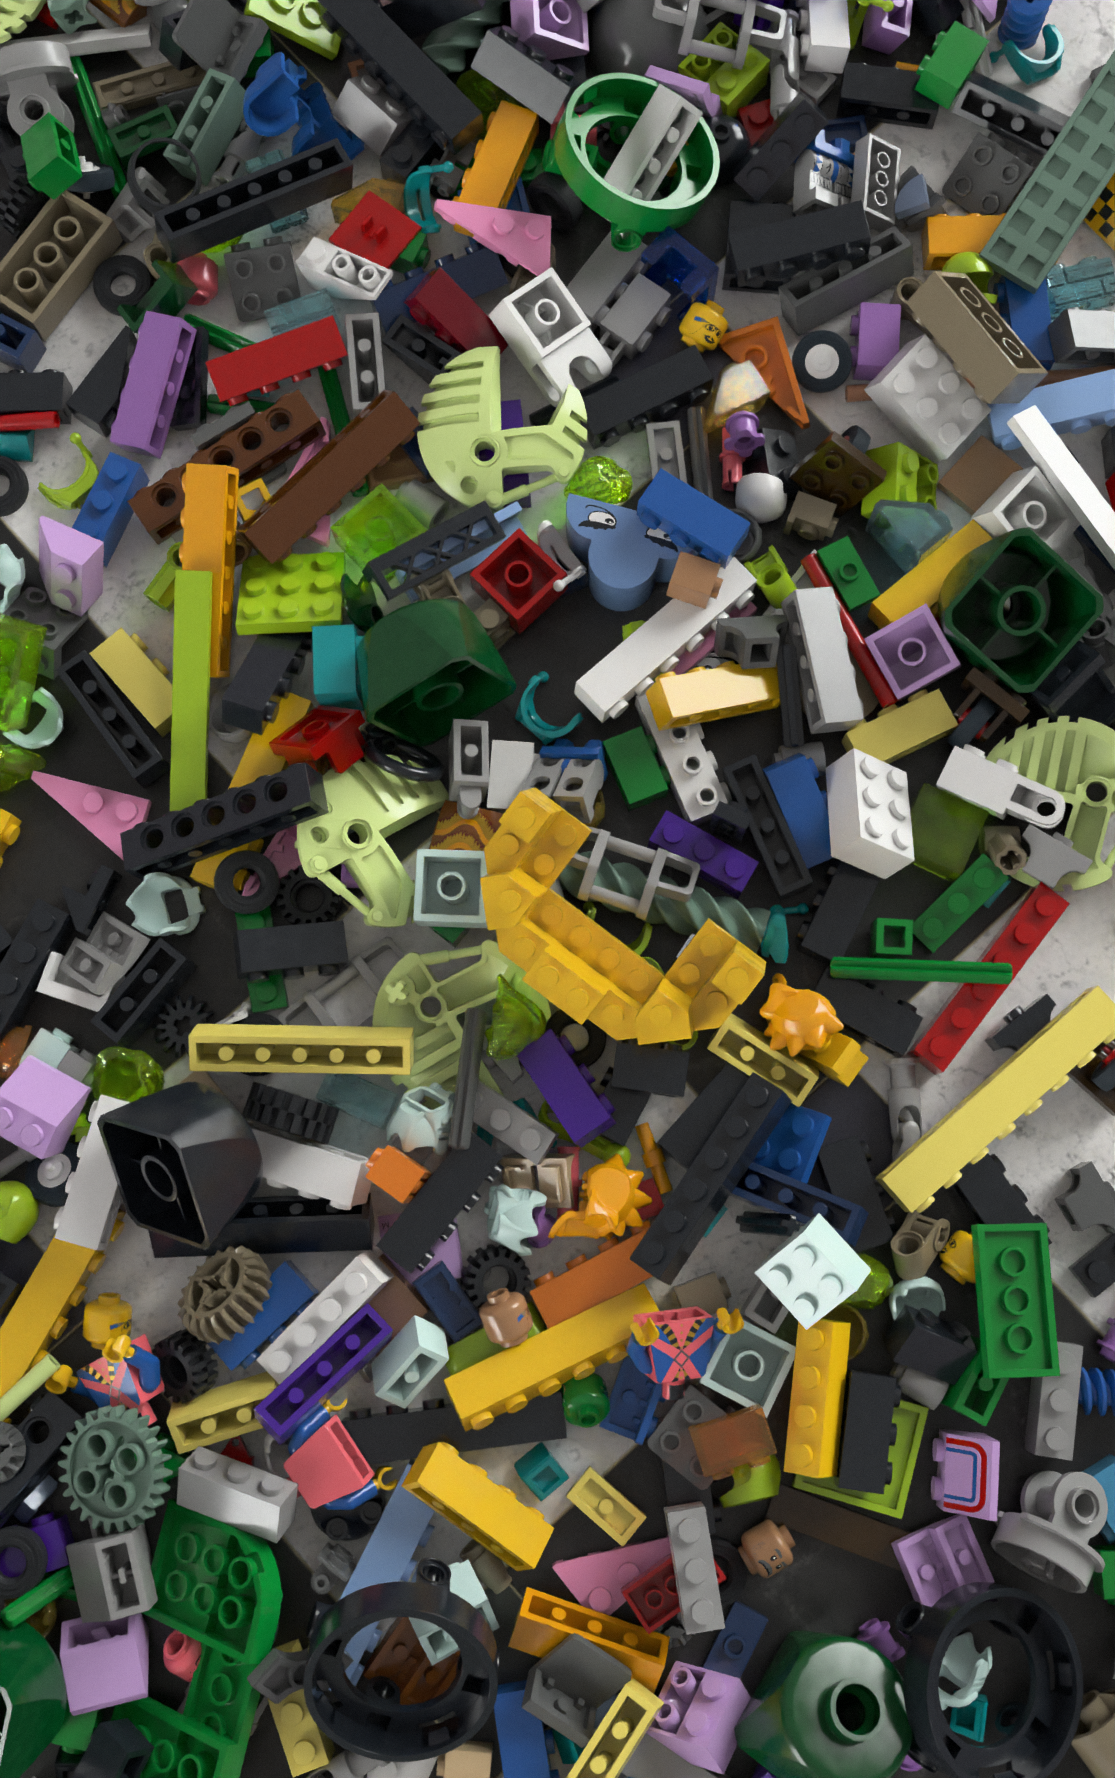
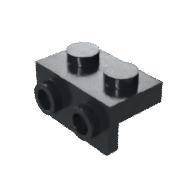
[745,428,803,501]

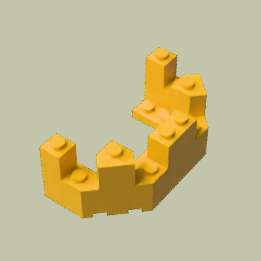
[480,788,766,1045]

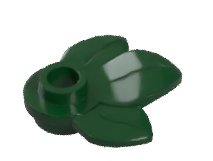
[340,573,384,633]

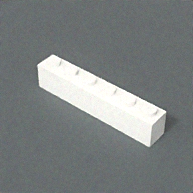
[574,557,757,723]

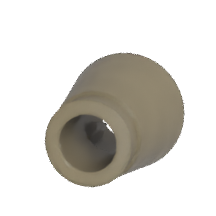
[459,1539,512,1594]

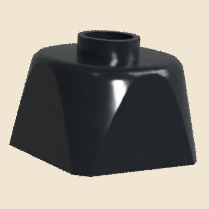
[97,1082,263,1250]

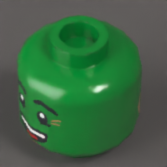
[560,1373,610,1428]

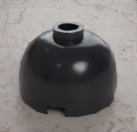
[704,114,751,185]

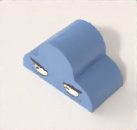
[566,493,699,611]

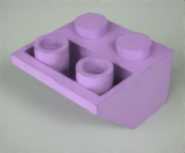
[60,1613,149,1716]
[646,1661,751,1775]

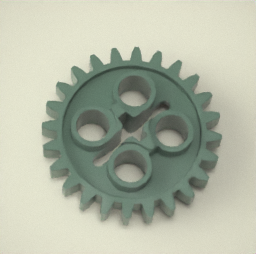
[58,1404,173,1533]

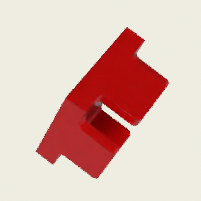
[269,705,365,774]

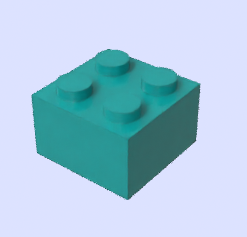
[312,624,364,711]

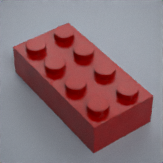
[620,1553,726,1634]

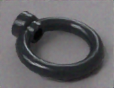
[364,726,444,782]

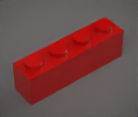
[205,315,348,407]

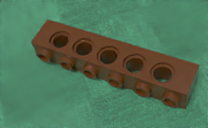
[127,389,326,545]

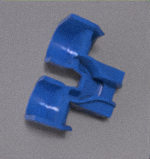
[243,52,365,160]

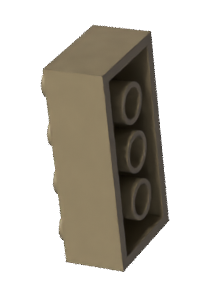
[0,190,123,342]
[906,271,1048,404]

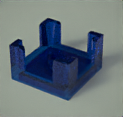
[641,226,719,322]

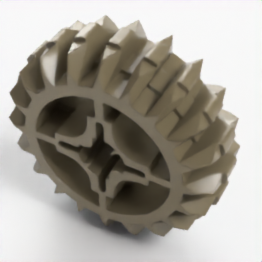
[177,1245,273,1345]

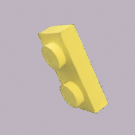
[566,1465,647,1547]

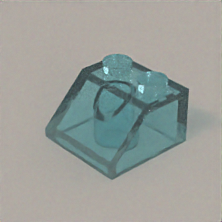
[865,499,953,574]

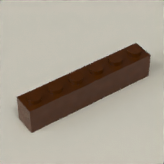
[236,390,420,564]

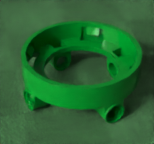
[542,73,720,252]

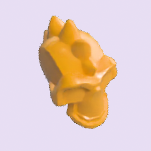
[760,973,844,1056]
[548,1153,652,1240]

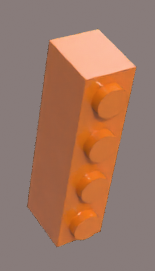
[365,1145,433,1204]
[529,1219,652,1329]

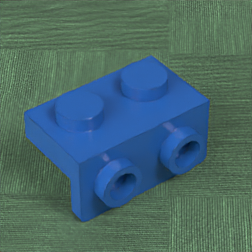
[599,1356,666,1445]

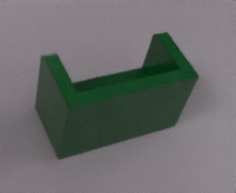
[107,104,178,174]
[117,259,198,334]

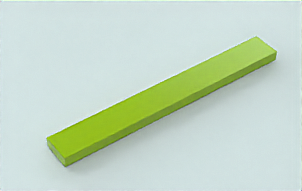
[170,570,213,811]

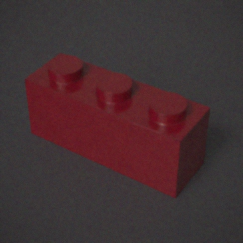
[404,267,508,355]

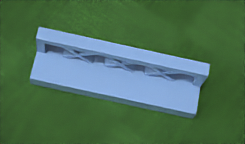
[394,501,528,603]

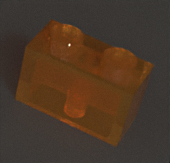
[688,1403,777,1480]

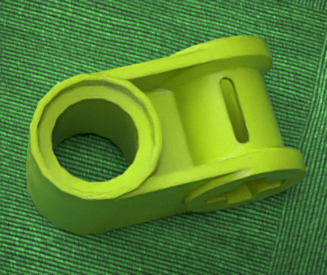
[743,545,798,609]

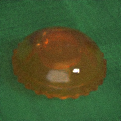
[0,1025,32,1081]

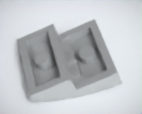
[58,911,150,995]

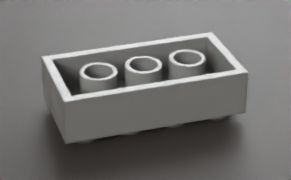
[851,133,901,233]

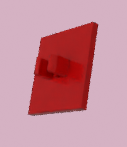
[328,190,422,269]

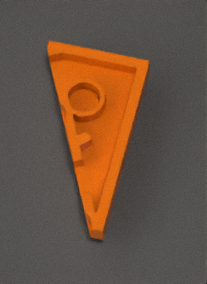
[718,316,810,430]

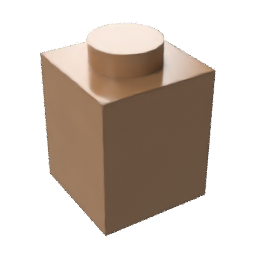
[666,551,723,609]

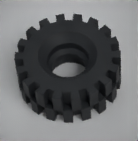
[242,1081,340,1144]

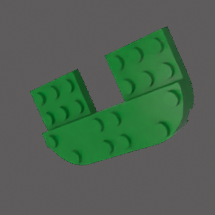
[111,1498,283,1778]

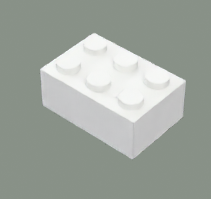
[864,334,991,462]
[825,748,915,879]

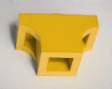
[797,1033,869,1087]

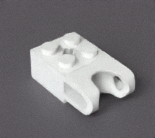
[488,267,612,407]
[936,744,1065,830]

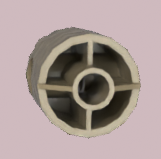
[1071,1688,1115,1778]

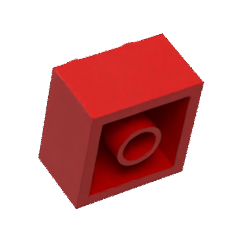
[469,528,568,634]

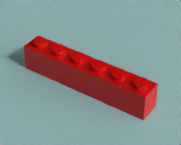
[907,882,1070,1075]

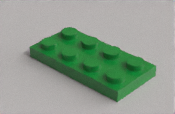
[971,1223,1060,1379]

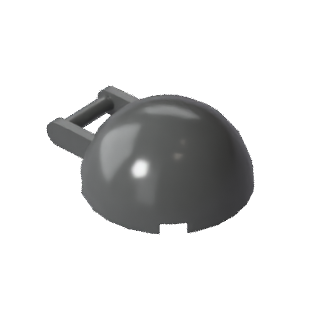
[586,0,735,77]

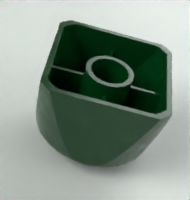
[938,528,1104,693]
[357,599,517,747]
[0,1616,67,1778]
[734,1630,913,1778]

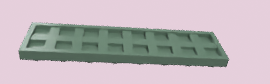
[979,50,1115,295]

